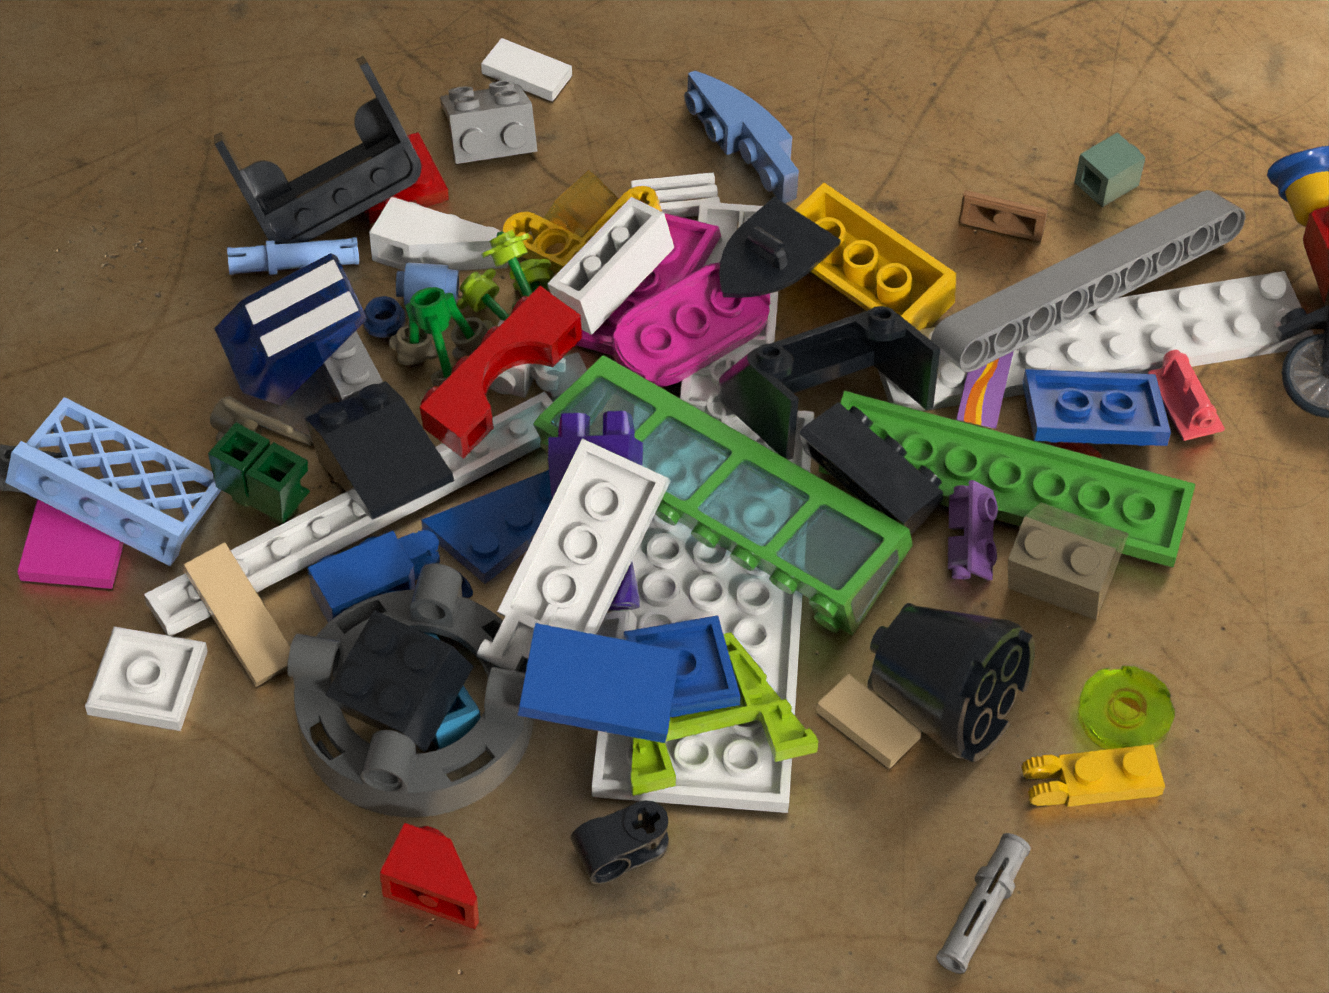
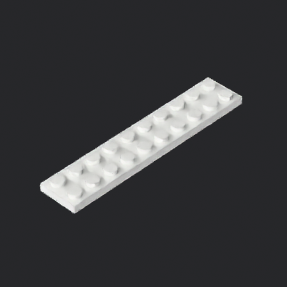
[878,271,1314,411]

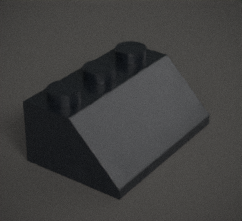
[799,402,943,535]

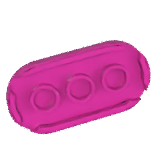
[612,263,770,386]

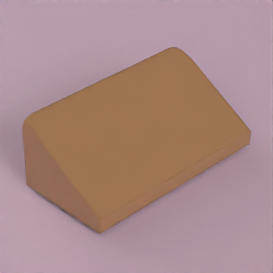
[959,190,1048,242]

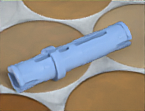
[227,237,359,275]

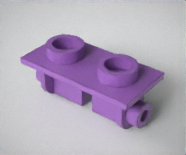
[947,480,998,581]

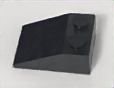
[305,381,455,520]

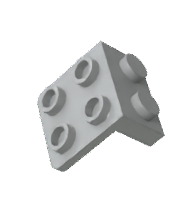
[440,81,538,164]

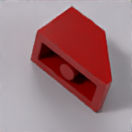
[380,823,479,929]

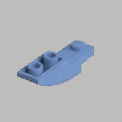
[684,71,799,203]

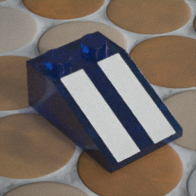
[214,253,368,406]

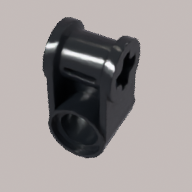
[570,800,669,884]

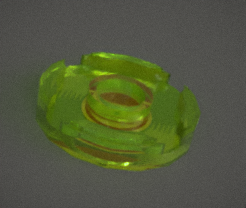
[1078,666,1175,750]

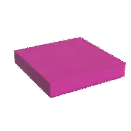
[17,499,124,589]

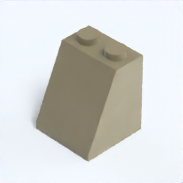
[1008,502,1129,620]

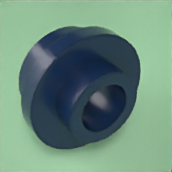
[362,296,406,338]

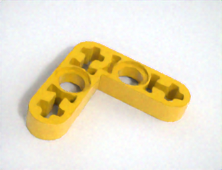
[503,186,662,274]

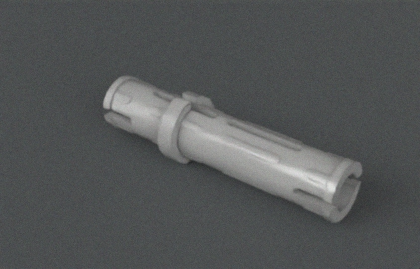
[936,833,1031,974]

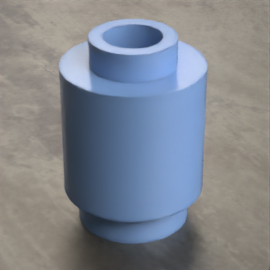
[396,263,459,306]

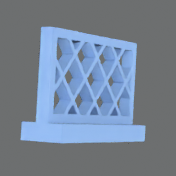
[5,397,221,566]

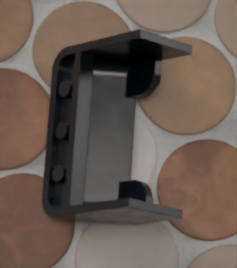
[214,56,421,244]
[718,306,941,460]

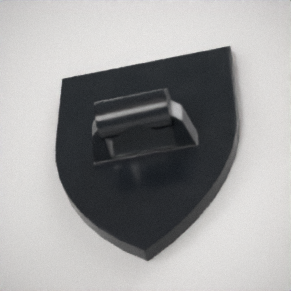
[719,197,841,298]

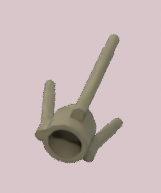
[210,396,314,446]

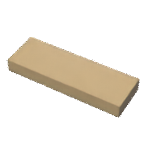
[183,542,290,687]

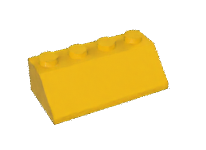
[795,183,956,331]

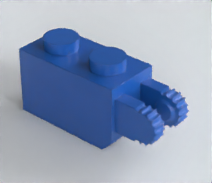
[307,529,440,623]

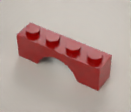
[419,286,582,459]

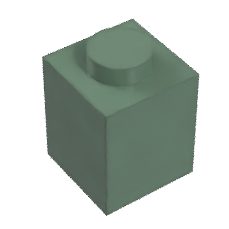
[1074,132,1146,207]

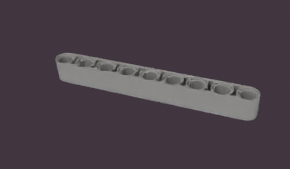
[931,190,1246,372]

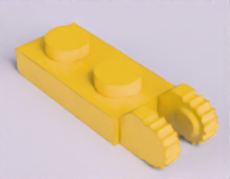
[1021,744,1165,807]

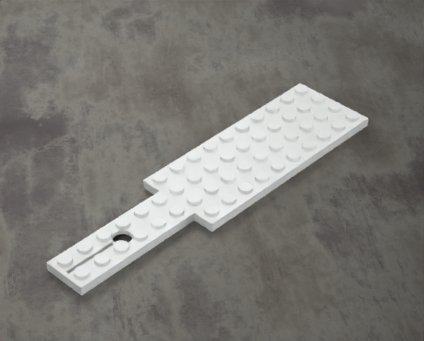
[592,201,814,813]

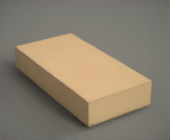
[816,674,922,769]

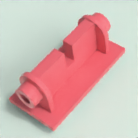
[1148,349,1225,441]

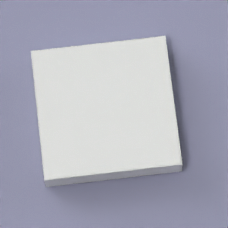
[85,627,208,731]

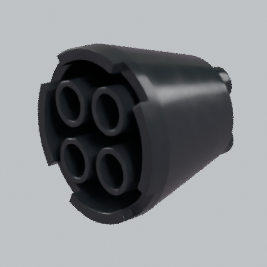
[867,603,1035,762]

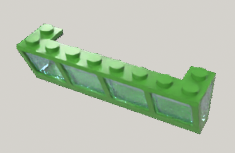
[533,355,913,636]

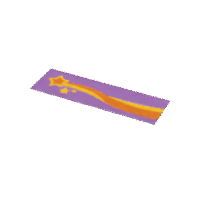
[956,351,1014,429]

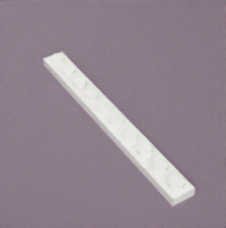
[144,392,562,636]

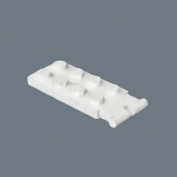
[477,439,670,671]

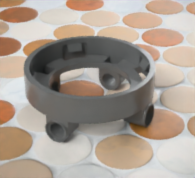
[288,563,534,817]

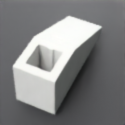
[369,197,509,271]

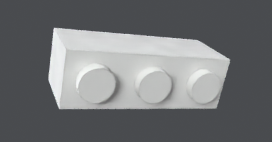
[548,197,674,335]

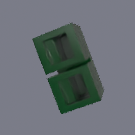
[208,422,310,526]

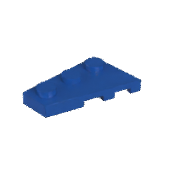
[421,470,552,584]

